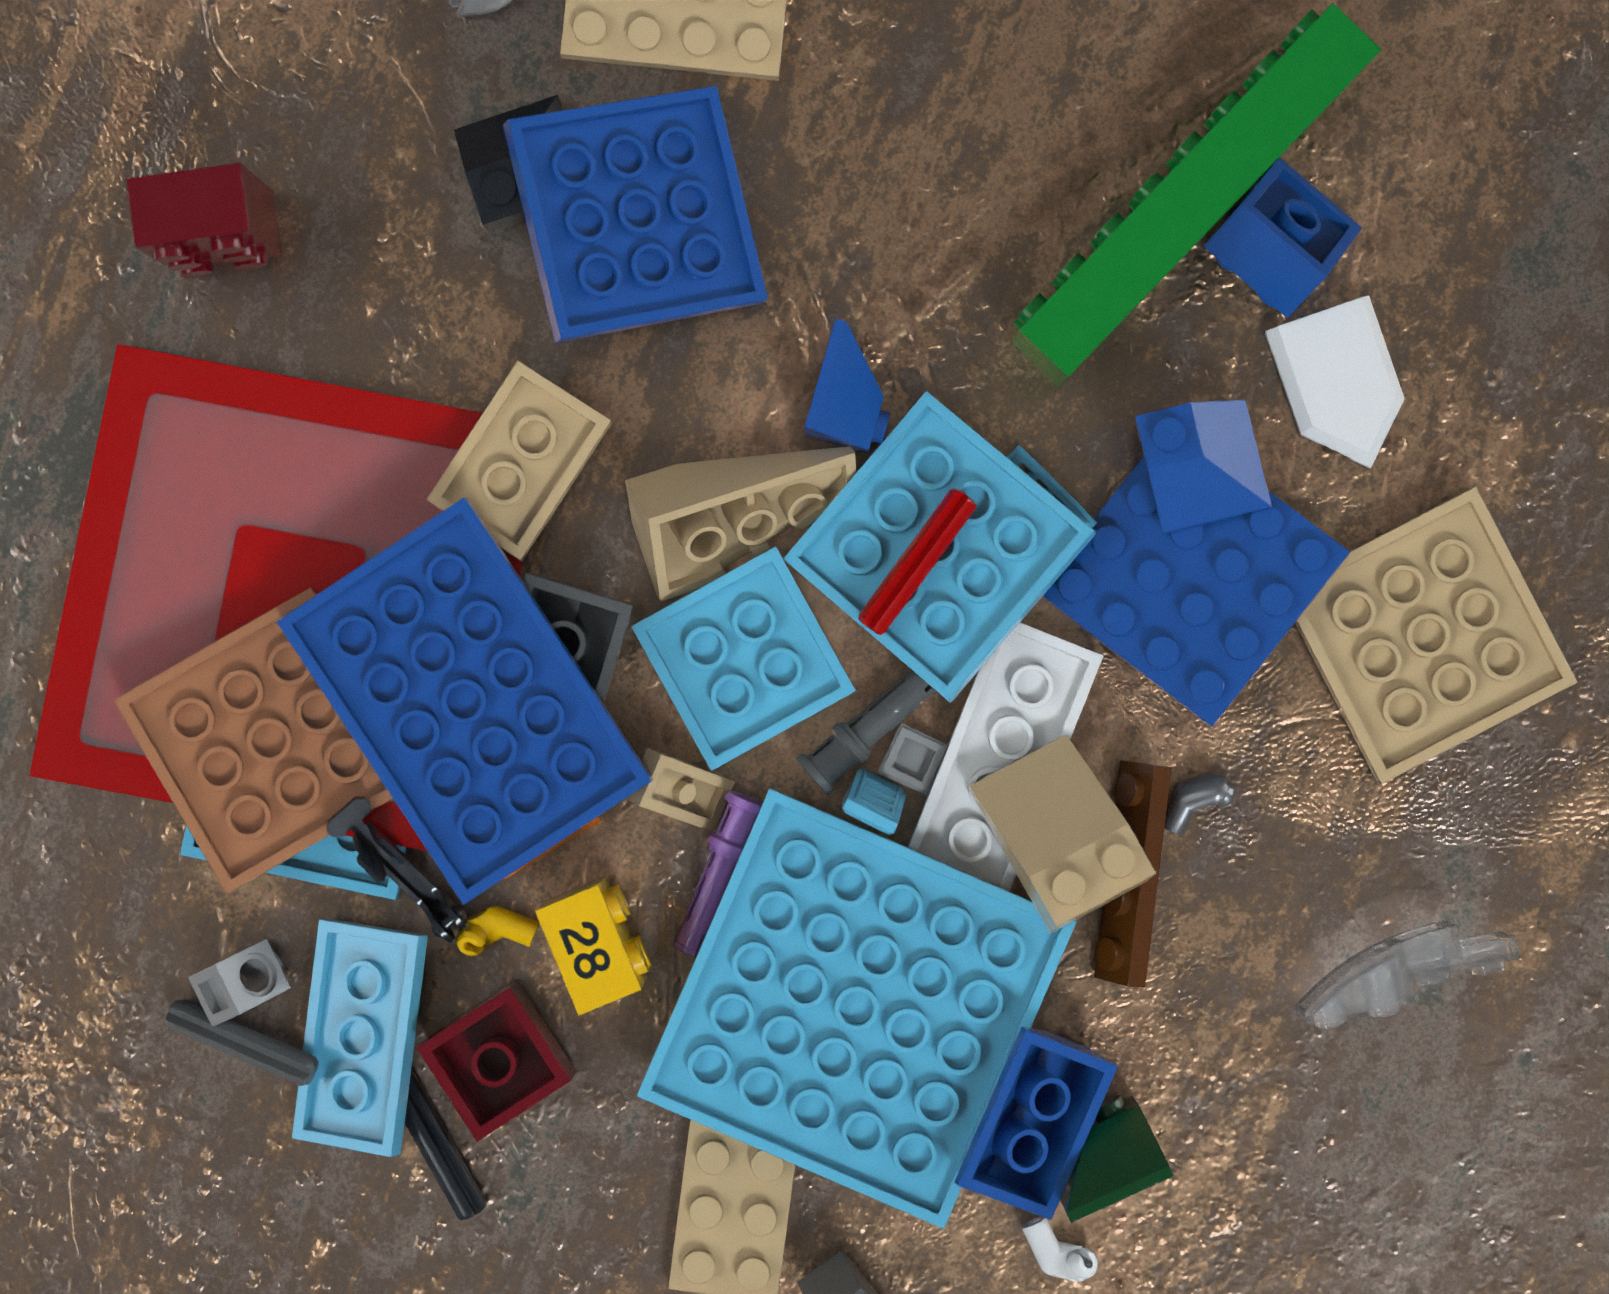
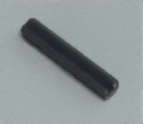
[405,1069,487,1220]

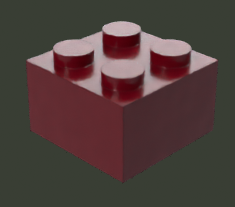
[416,980,576,1142]

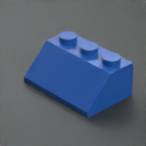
[954,1027,1118,1220]

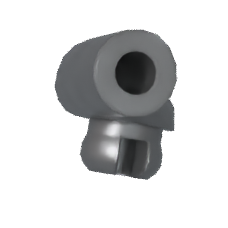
[1164,772,1236,837]

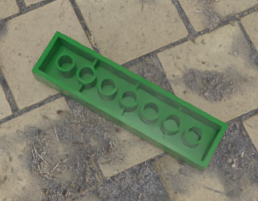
[1011,3,1382,387]

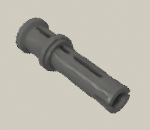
[796,669,936,795]

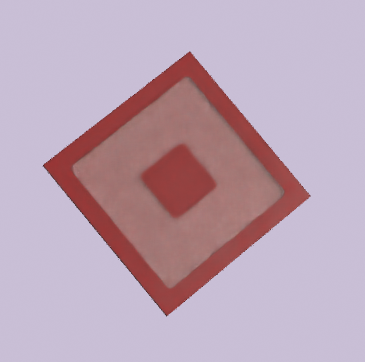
[29,344,524,851]

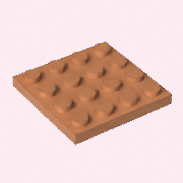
[114,588,393,894]

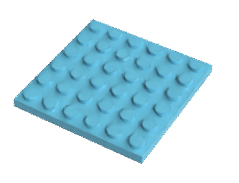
[637,788,1077,1229]

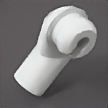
[1021,1216,1098,1282]

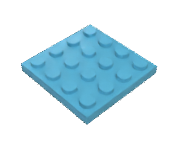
[783,391,1096,703]

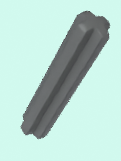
[165,1000,319,1086]

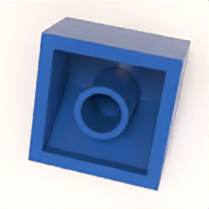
[1203,157,1362,318]

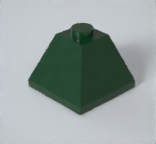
[1060,1095,1174,1223]

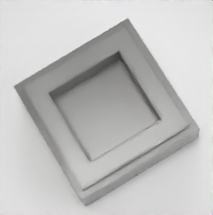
[877,723,948,795]

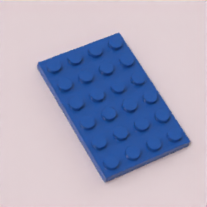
[277,497,653,905]

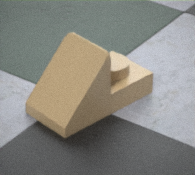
[625,748,735,832]

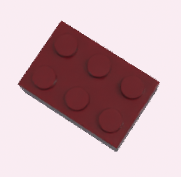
[126,163,282,277]

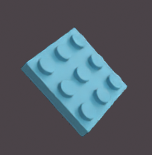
[631,547,856,771]

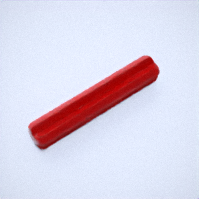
[858,488,976,635]

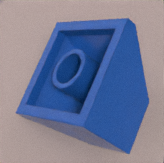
[805,318,891,454]
[1135,400,1272,534]

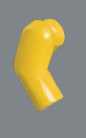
[456,906,539,956]

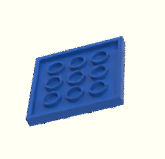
[503,86,768,343]
[1042,456,1350,728]

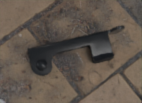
[327,797,470,943]

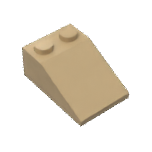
[969,735,1156,934]

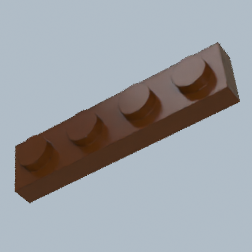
[1094,760,1172,987]

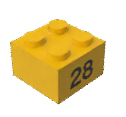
[535,876,652,1016]

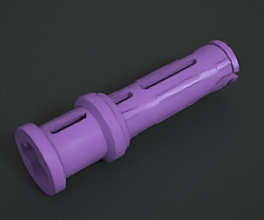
[673,790,763,956]

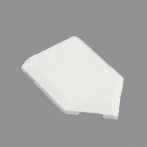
[1264,295,1405,469]

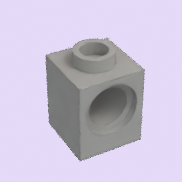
[188,939,291,1027]

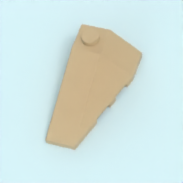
[625,446,857,602]

